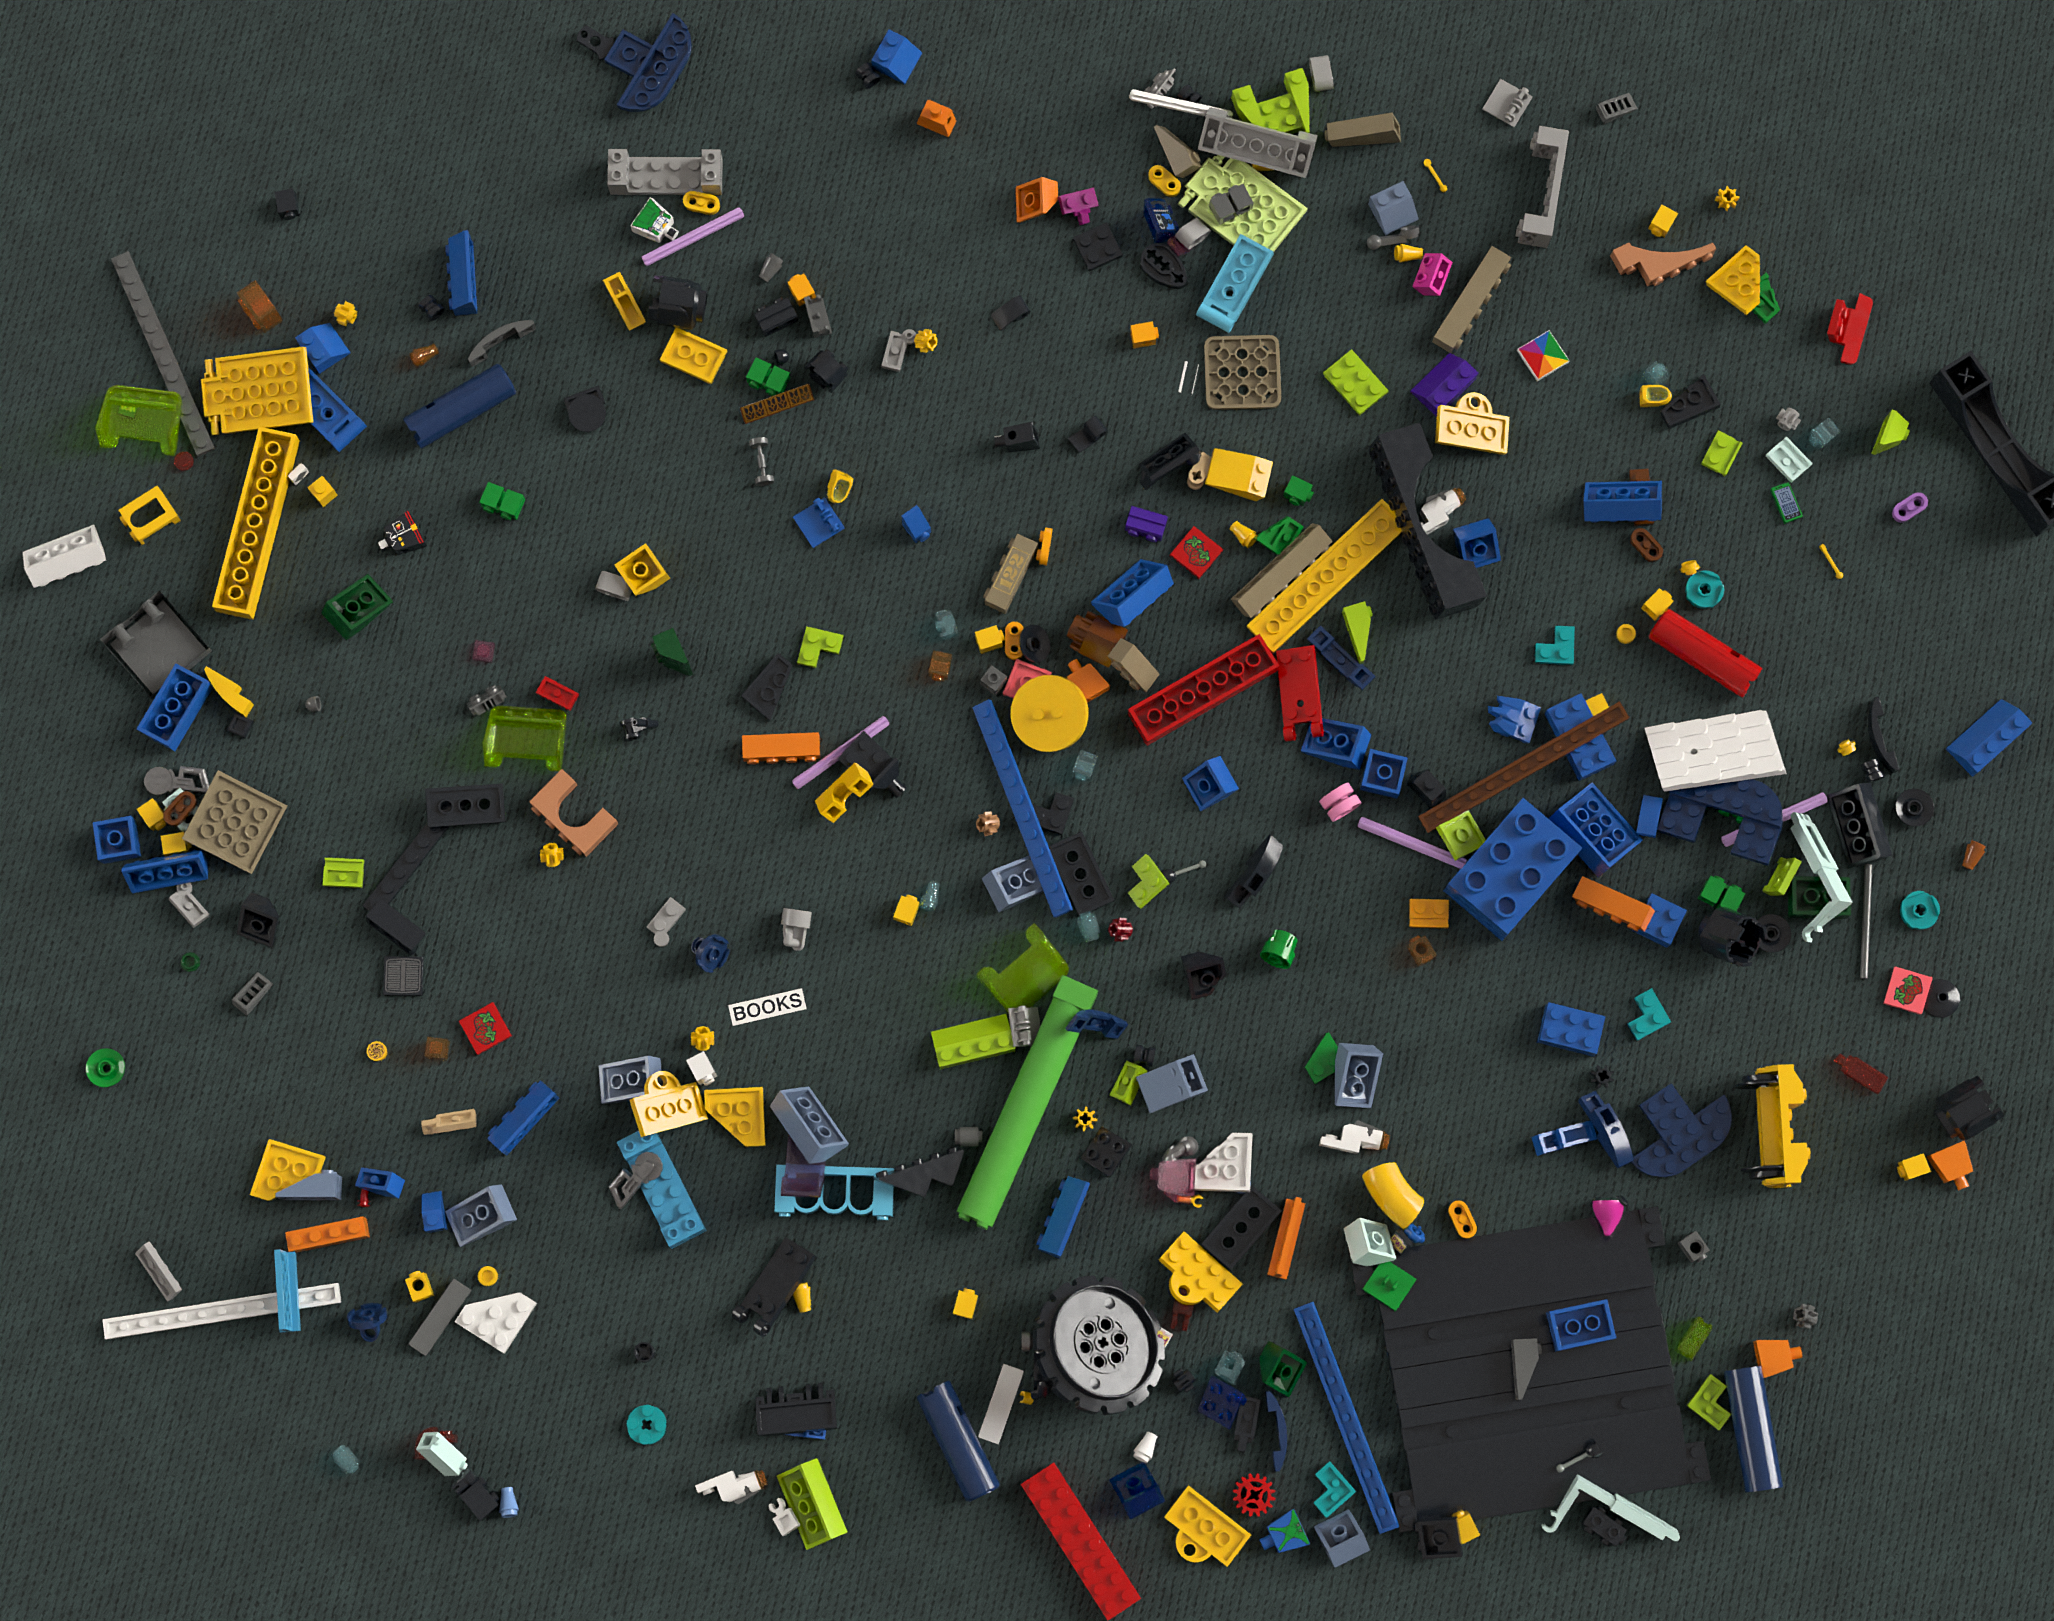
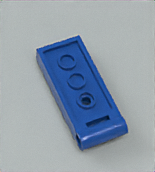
[308,367,367,452]

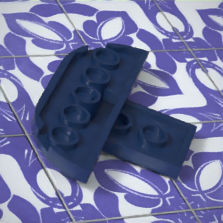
[604,13,692,112]
[1631,1083,1732,1177]

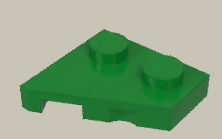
[1752,273,1780,324]
[1254,516,1304,555]
[1305,1032,1338,1084]

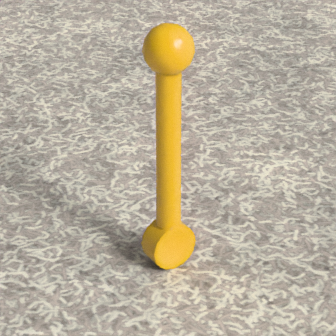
[1424,159,1447,192]
[1819,544,1843,579]

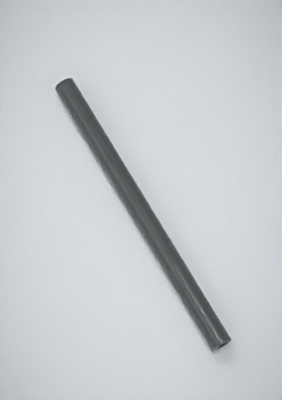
[1860,864,1872,979]

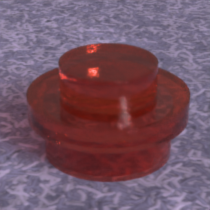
[174,452,194,471]

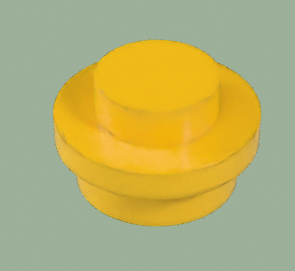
[1680,560,1700,575]
[1837,739,1856,756]

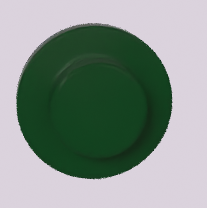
[180,952,200,972]

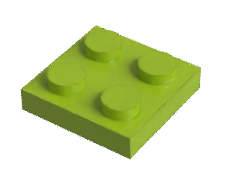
[1436,811,1486,861]

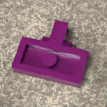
[1058,188,1099,225]

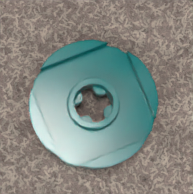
[1685,570,1724,609]
[1900,891,1940,930]
[627,1405,667,1445]

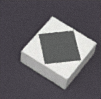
[288,463,309,485]

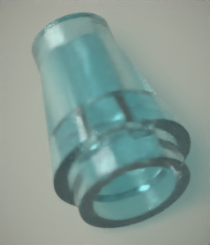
[919,881,940,911]

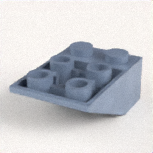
[1136,1054,1208,1113]

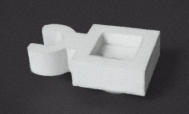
[769,1498,801,1536]

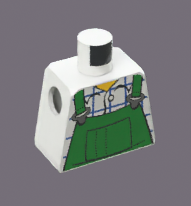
[631,197,679,243]

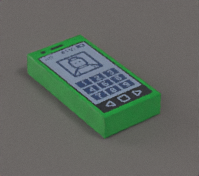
[1770,482,1803,524]

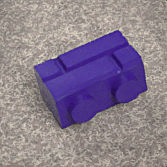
[1125,506,1168,542]

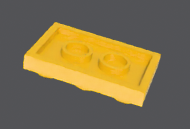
[660,328,727,384]

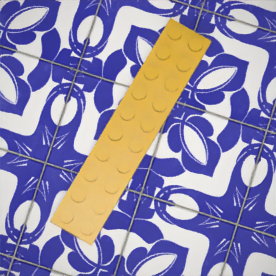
[1246,499,1402,654]

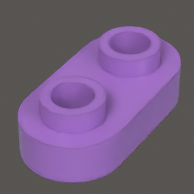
[1892,493,1928,523]

